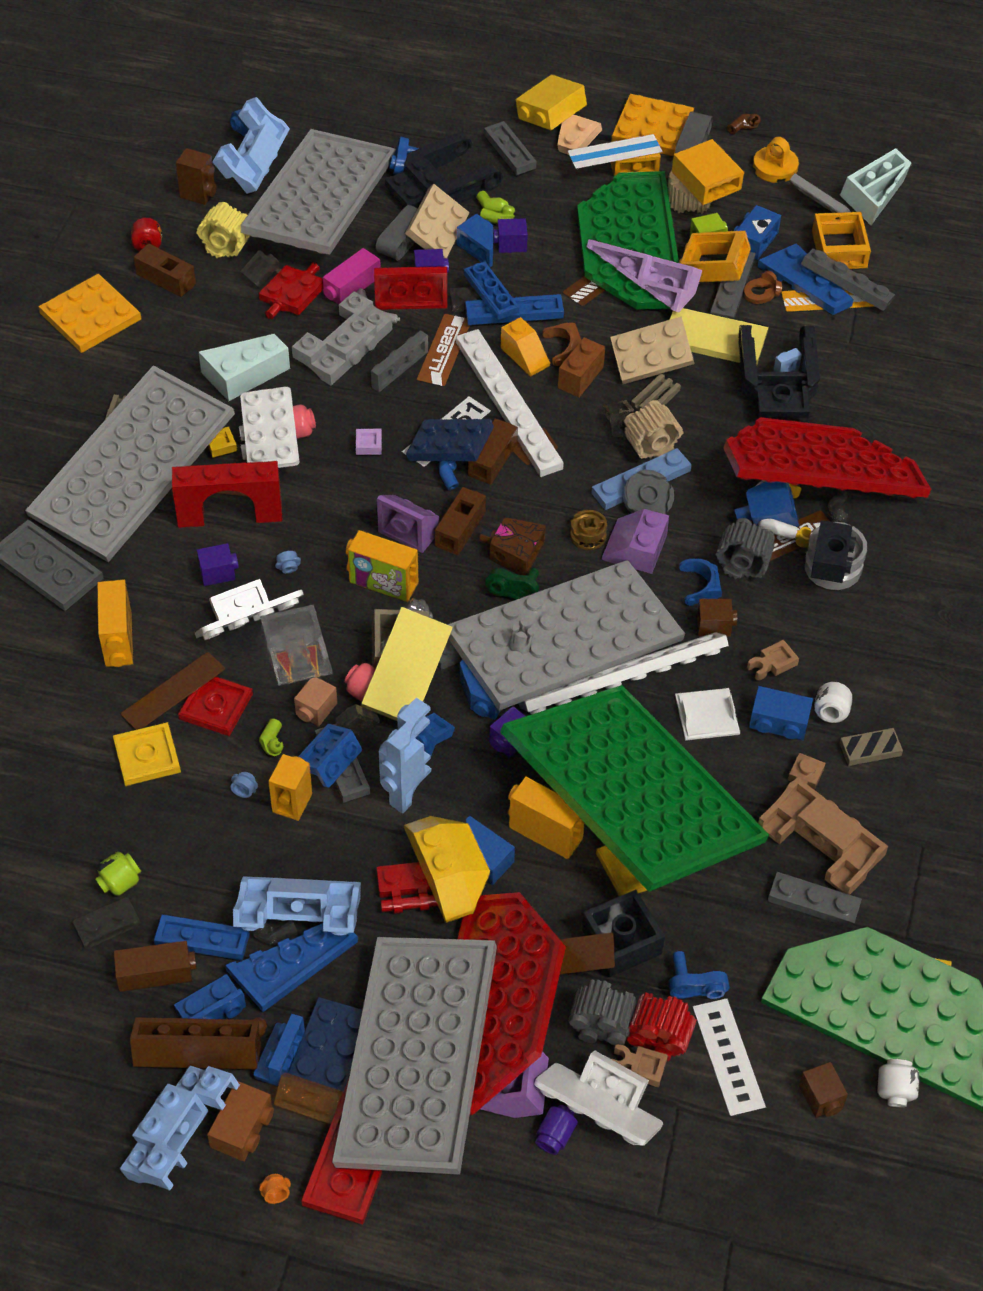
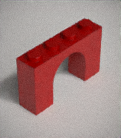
[172,461,283,528]

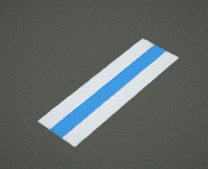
[568,134,663,168]

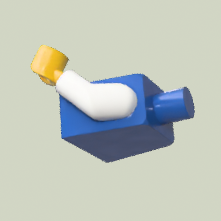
[735,480,811,548]

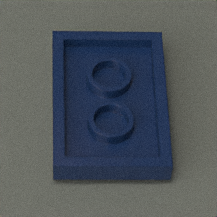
[406,419,494,461]
[287,997,363,1098]

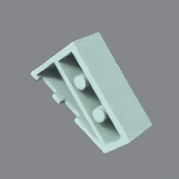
[840,148,911,225]
[199,334,290,401]

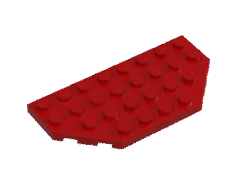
[724,417,931,498]
[458,892,566,1115]

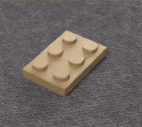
[405,184,470,258]
[610,316,694,384]

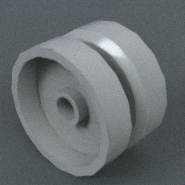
[805,522,867,590]

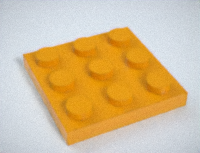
[611,94,694,156]
[39,274,141,353]

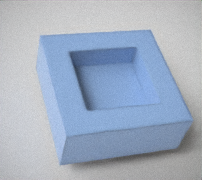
[773,348,802,372]

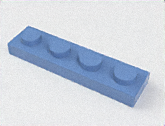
[592,448,691,510]

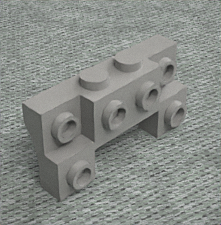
[292,291,392,385]

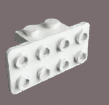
[239,387,300,468]
[195,579,304,640]
[534,1051,663,1146]

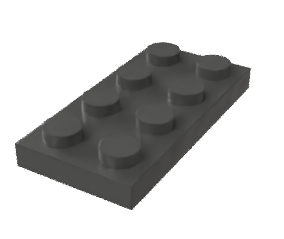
[0,520,104,611]

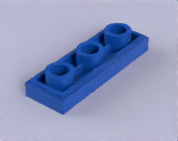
[464,261,519,320]

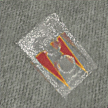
[260,605,333,686]

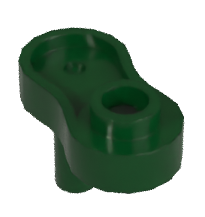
[485,568,539,600]

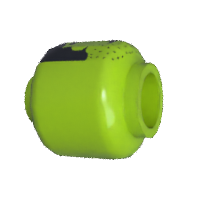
[95,852,141,896]

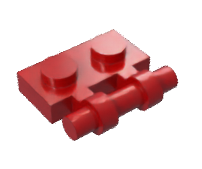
[377,862,438,914]

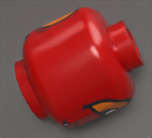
[131,218,162,251]

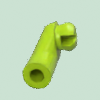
[480,205,515,225]
[259,719,284,756]

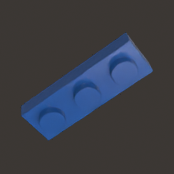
[154,915,250,961]

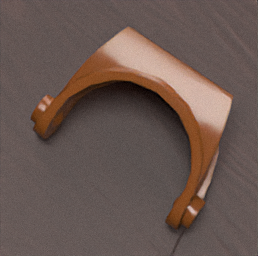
[542,323,581,366]

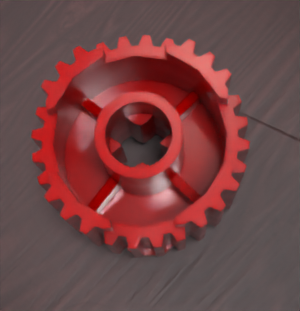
[627,992,697,1061]

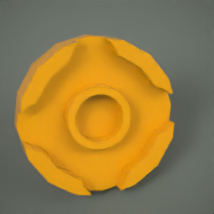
[753,137,799,183]

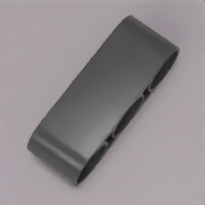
[675,111,713,153]
[376,205,418,261]

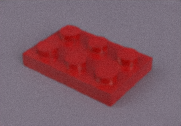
[374,267,447,310]

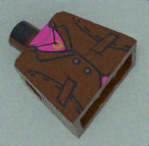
[480,518,546,575]

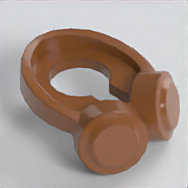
[744,271,782,304]

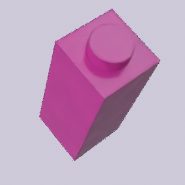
[323,248,381,304]

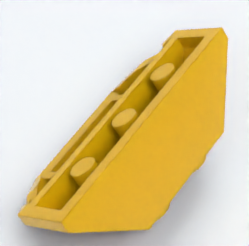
[404,816,490,923]

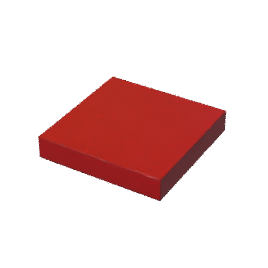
[178,677,253,737]

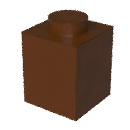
[697,599,737,637]
[799,1062,848,1118]

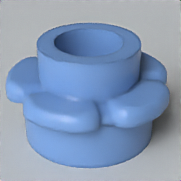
[275,551,301,573]
[231,772,258,798]

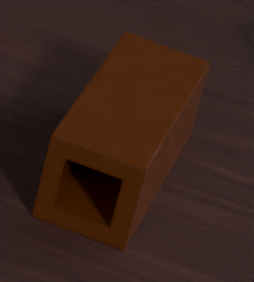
[134,243,196,297]
[468,418,518,485]
[435,487,486,555]
[114,941,197,992]

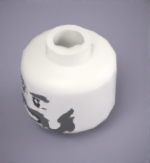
[814,682,852,723]
[878,1059,919,1107]

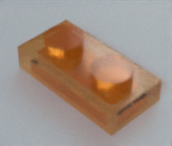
[274,1072,343,1124]

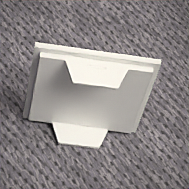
[675,688,740,741]

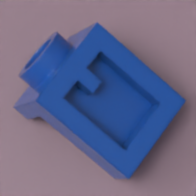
[416,713,455,756]

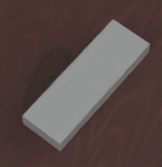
[790,173,850,213]

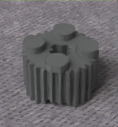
[716,518,775,579]
[569,979,637,1046]

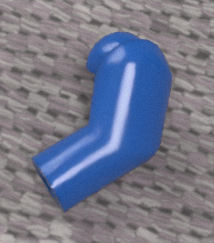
[439,461,459,490]

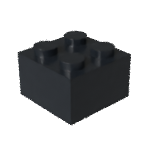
[582,890,665,977]

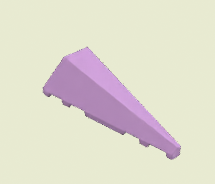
[587,239,702,312]

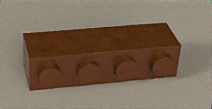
[130,1017,261,1069]

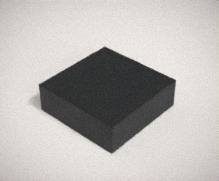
[591,116,617,141]

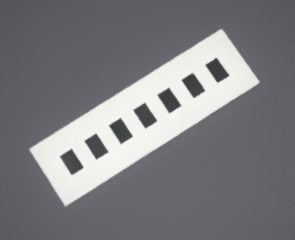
[693,999,766,1116]

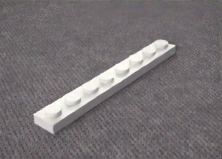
[456,329,564,477]
[519,632,729,714]

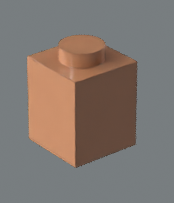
[294,676,337,726]

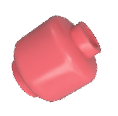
[293,404,316,439]
[345,663,376,702]

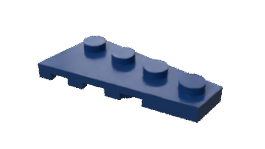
[758,243,853,315]
[225,923,358,1012]

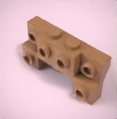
[758,777,888,895]

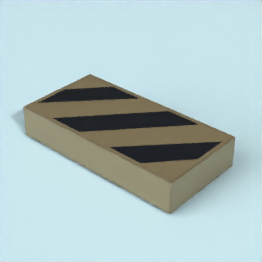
[839,728,903,766]

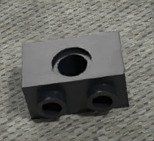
[810,520,856,583]

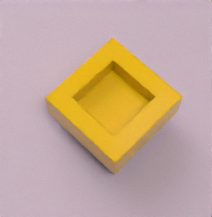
[208,427,237,457]

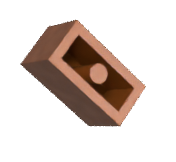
[558,337,605,398]
[207,1081,274,1161]

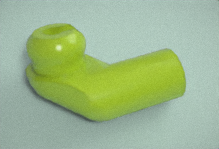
[476,191,509,212]

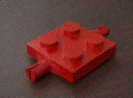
[259,262,324,319]

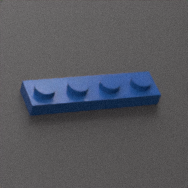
[465,294,564,325]

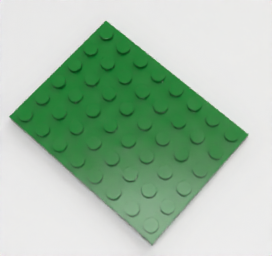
[500,685,769,892]

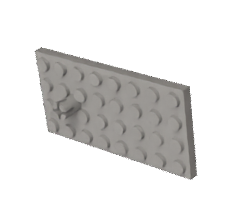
[241,129,396,255]
[25,365,235,562]
[448,560,685,711]
[332,937,497,1174]

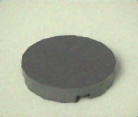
[623,470,674,514]

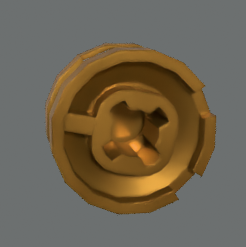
[570,510,607,550]

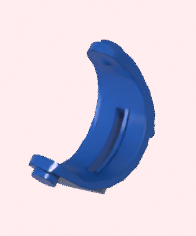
[679,559,722,606]

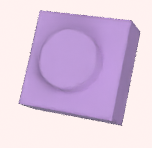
[356,429,382,455]

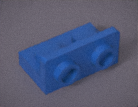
[298,724,362,788]
[174,974,246,1019]
[254,1014,305,1087]

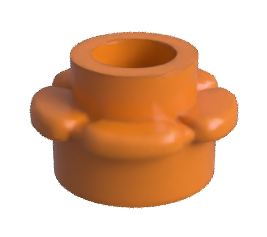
[259,1174,291,1204]

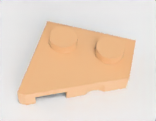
[557,115,602,155]

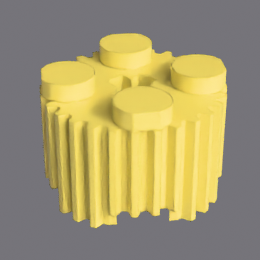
[196,202,250,258]

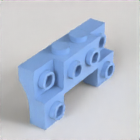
[213,97,290,193]
[379,697,431,814]
[233,876,361,935]
[120,1066,240,1190]

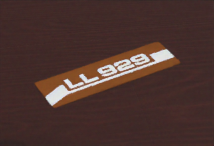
[417,314,470,386]

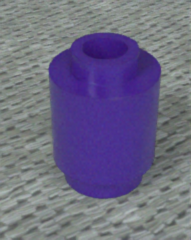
[535,1105,578,1155]

